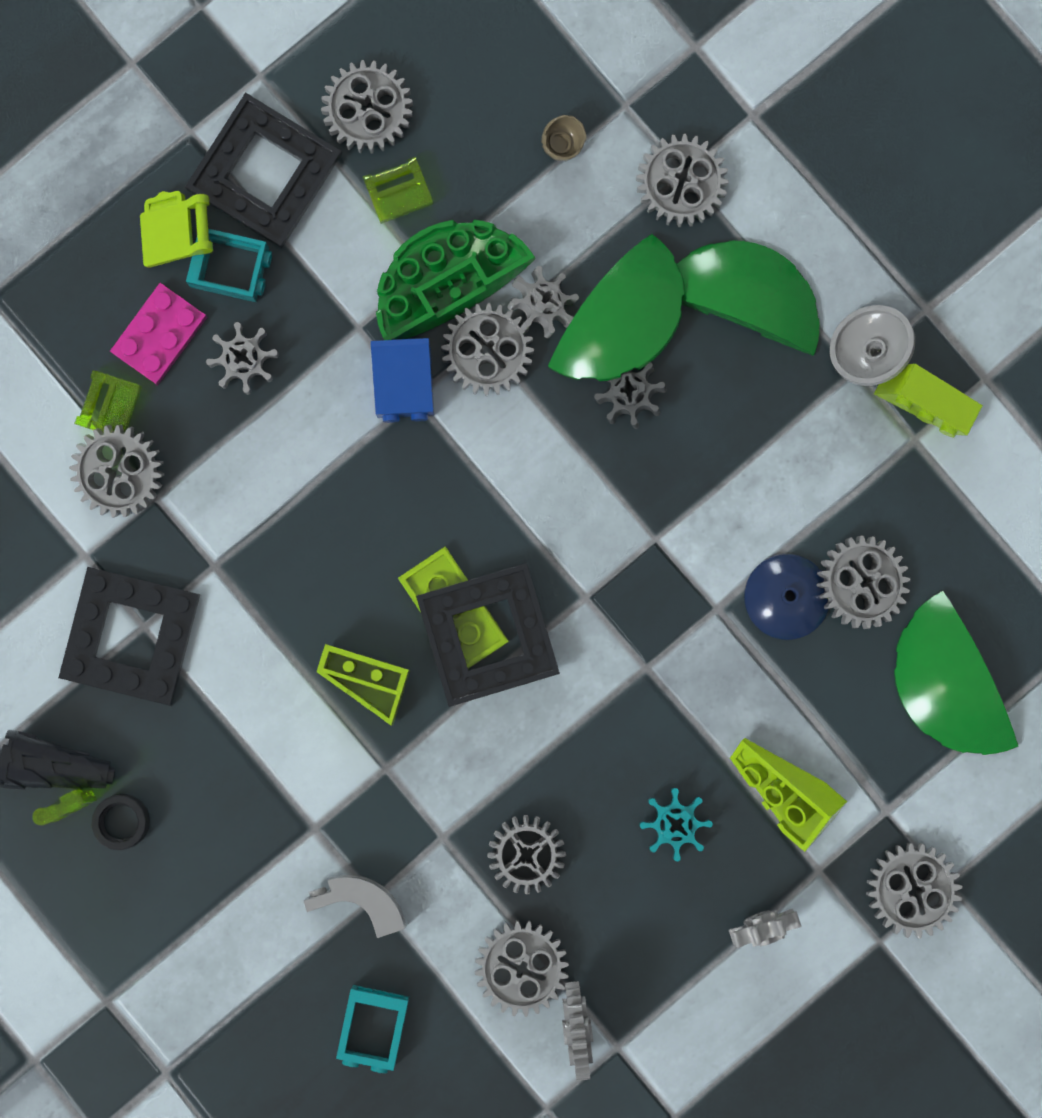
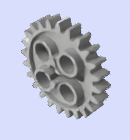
[321,60,413,154]
[636,134,729,227]
[441,303,534,396]
[69,424,164,518]
[817,536,910,629]
[866,843,962,938]
[475,920,569,1017]
[562,981,593,1081]

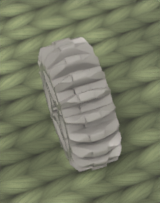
[487,815,566,894]

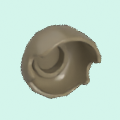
[541,115,587,162]

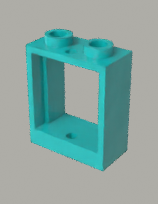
[186,229,272,302]
[336,985,410,1073]

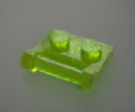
[362,157,433,224]
[74,370,141,433]
[32,790,97,825]

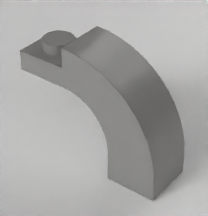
[304,875,407,938]

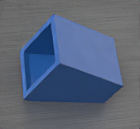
[371,338,434,423]

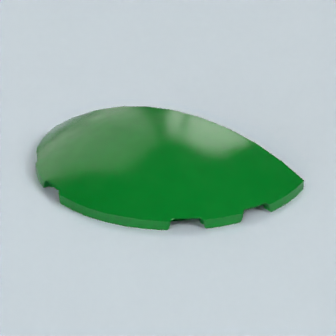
[376,220,536,340]
[548,234,685,381]
[676,240,820,356]
[894,591,1019,755]

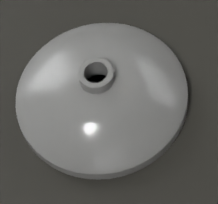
[830,305,915,386]

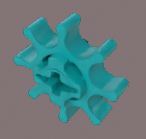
[639,788,713,862]

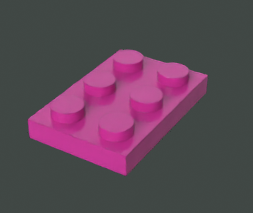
[110,283,207,386]

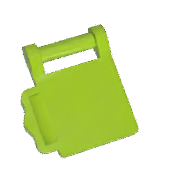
[140,191,213,268]

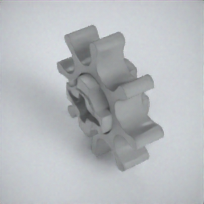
[507,266,579,338]
[206,322,279,395]
[729,909,802,948]

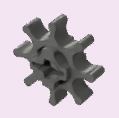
[594,362,667,429]

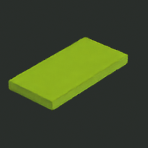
[398,546,509,669]

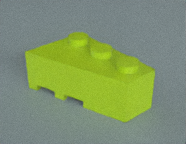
[874,364,983,438]
[317,644,410,726]

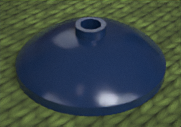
[744,554,829,640]

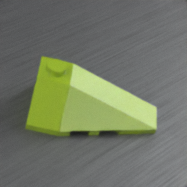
[730,738,848,852]

